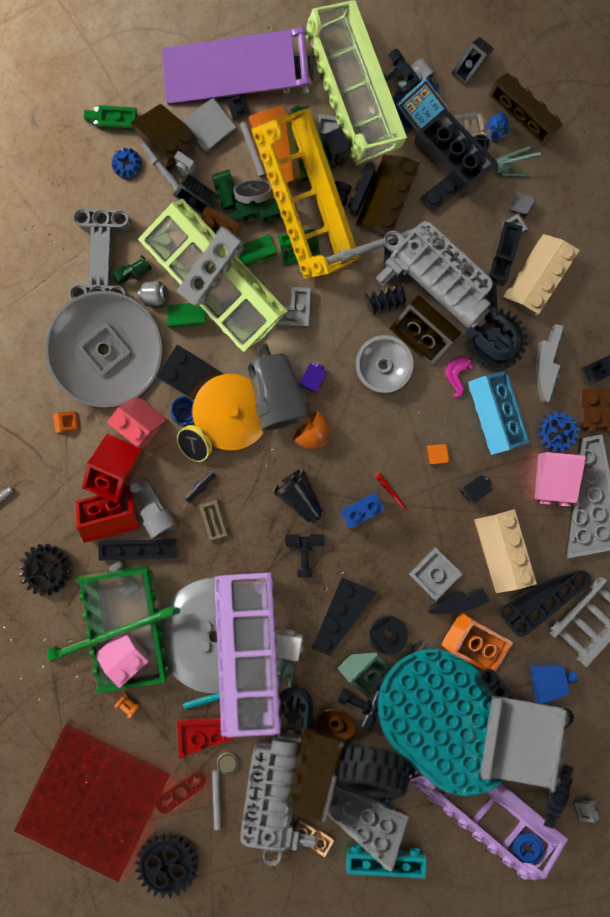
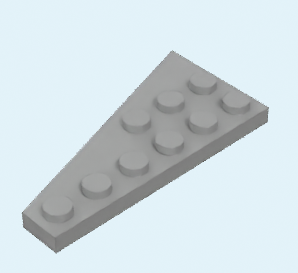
[567,435,610,558]
[327,785,408,872]

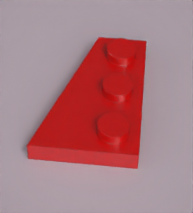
[177,718,236,759]

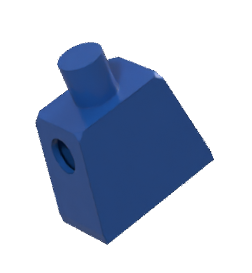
[529,664,578,704]

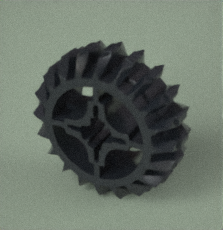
[18,544,71,596]

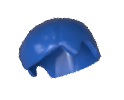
[170,396,194,426]

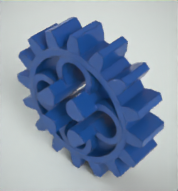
[537,411,580,453]

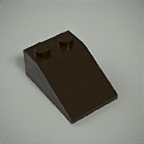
[130,104,198,169]

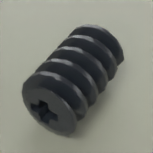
[364,283,406,316]

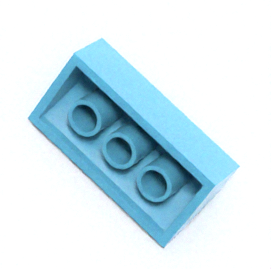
[468,371,530,455]

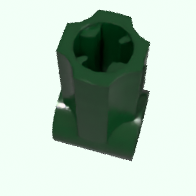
[211,169,238,210]

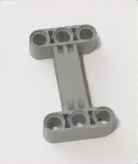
[70,208,131,299]

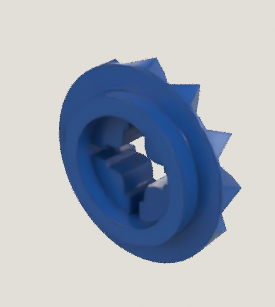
[111,148,142,178]
[512,833,544,864]

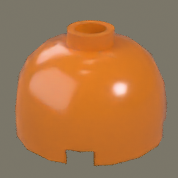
[293,411,330,449]

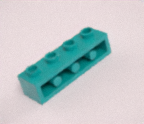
[346,845,426,878]

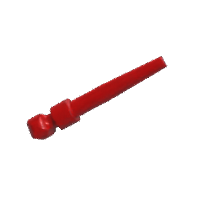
[375,473,407,510]

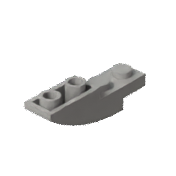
[536,324,565,403]

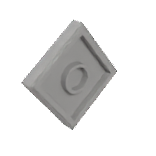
[409,547,463,602]

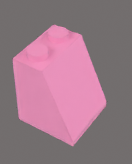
[534,452,586,506]

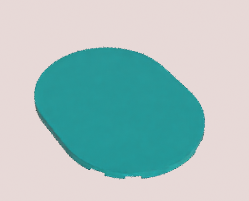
[378,649,505,796]

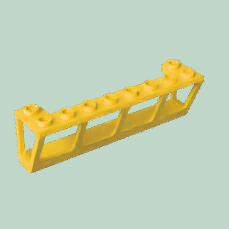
[252,108,360,279]

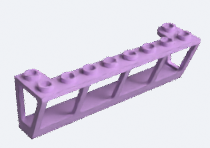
[410,770,568,880]

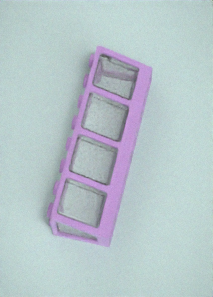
[214,573,281,737]

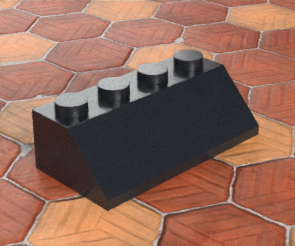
[415,108,498,195]

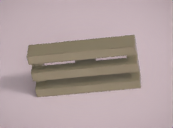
[199,499,229,542]

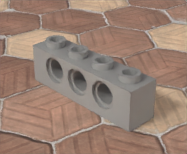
[176,227,245,306]

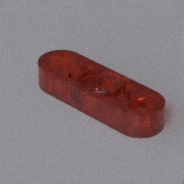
[156,771,206,814]

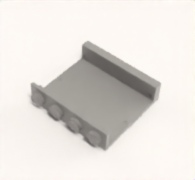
[480,695,569,792]

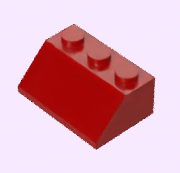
[75,486,140,543]

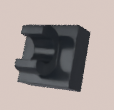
[226,94,250,120]

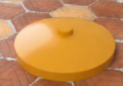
[192,374,264,451]

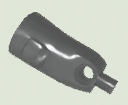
[248,344,312,431]

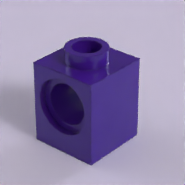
[299,362,327,393]

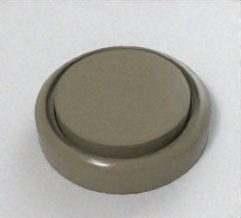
[217,752,239,775]

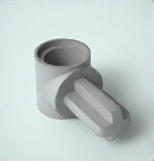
[398,58,435,92]

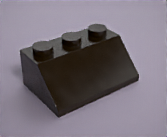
[389,295,461,366]

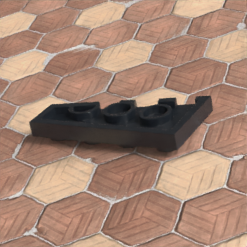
[312,577,377,656]

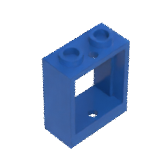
[339,493,385,529]

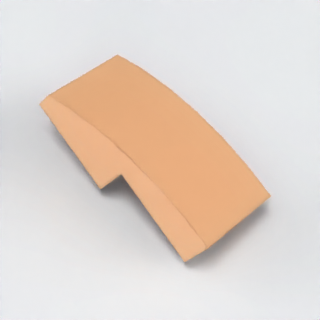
[296,819,336,857]

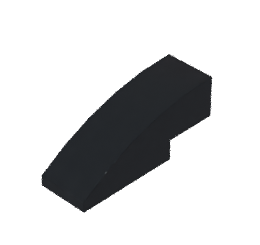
[487,221,523,286]
[426,586,490,614]

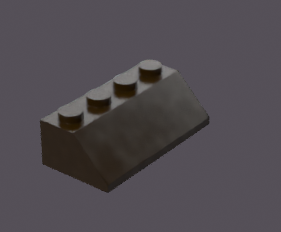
[489,72,563,147]
[356,155,420,237]
[286,728,345,822]

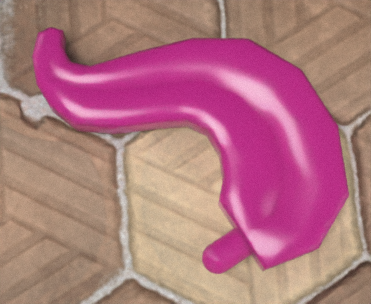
[446,355,474,398]

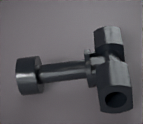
[369,49,417,87]
[285,534,324,577]
[337,688,380,731]

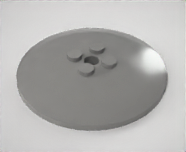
[45,291,162,407]
[159,578,266,694]

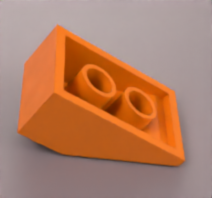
[441,612,513,672]

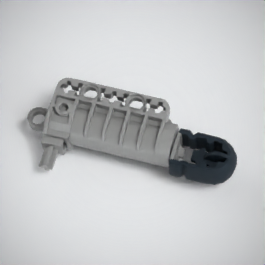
[375,222,521,360]
[240,687,316,866]

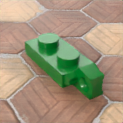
[83,105,137,129]

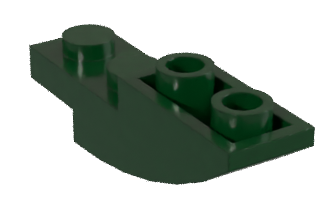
[225,198,297,224]

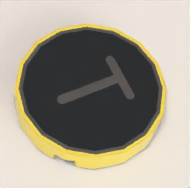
[177,425,212,462]

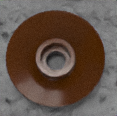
[318,709,356,740]

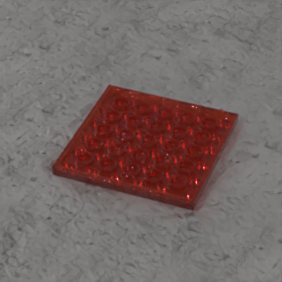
[14,724,170,882]

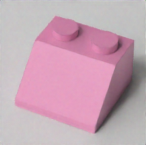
[95,632,151,688]

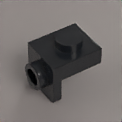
[582,355,610,385]

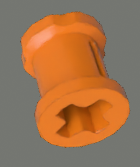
[114,693,140,719]

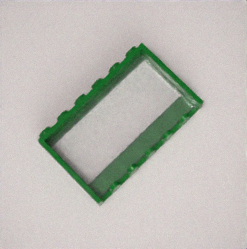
[76,565,169,693]

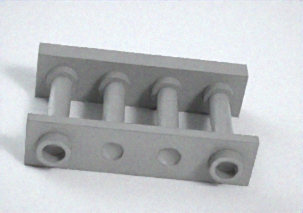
[548,577,610,667]

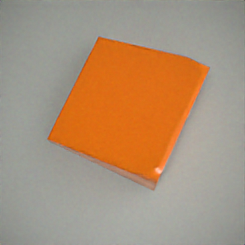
[53,411,78,433]
[427,444,449,465]

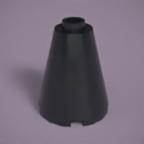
[272,468,323,523]

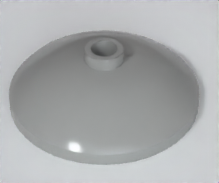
[356,335,413,393]

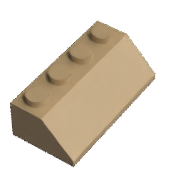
[502,234,580,318]
[474,509,536,593]

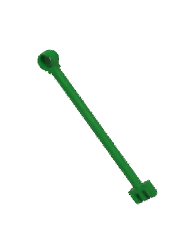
[46,607,180,662]

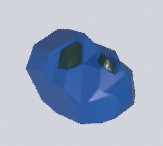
[485,112,510,142]

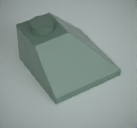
[338,653,392,698]

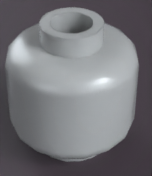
[138,281,168,307]

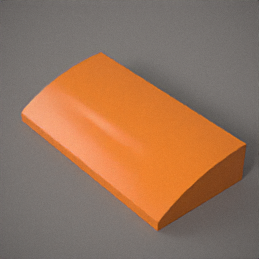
[248,105,294,186]

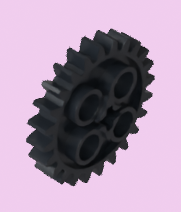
[465,308,528,371]
[543,764,573,829]
[135,832,198,899]

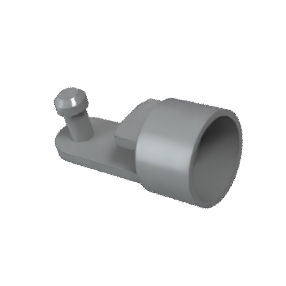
[130,478,177,540]

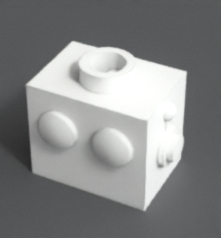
[274,629,303,661]

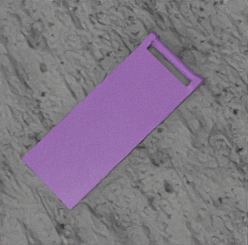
[162,26,312,104]

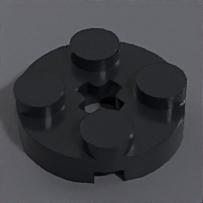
[369,615,408,655]

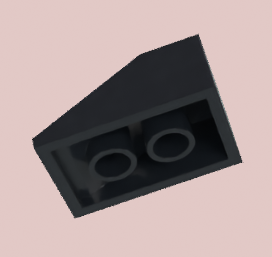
[157,345,223,400]

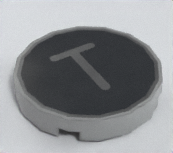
[234,180,272,204]

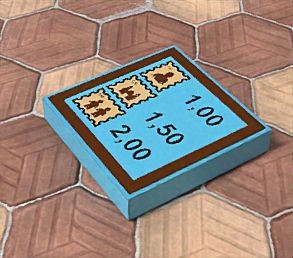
[396,79,449,132]

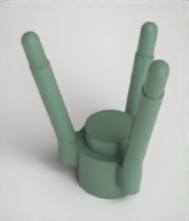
[495,146,542,177]
[260,658,295,696]

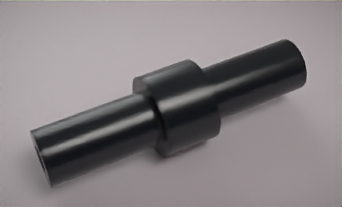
[184,471,216,503]

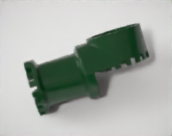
[112,255,152,284]

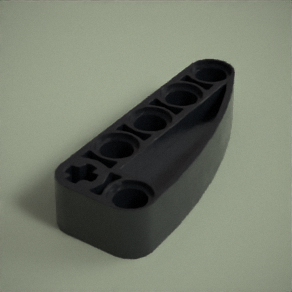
[498,570,591,637]

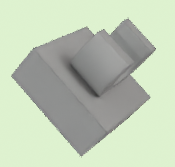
[574,799,600,823]

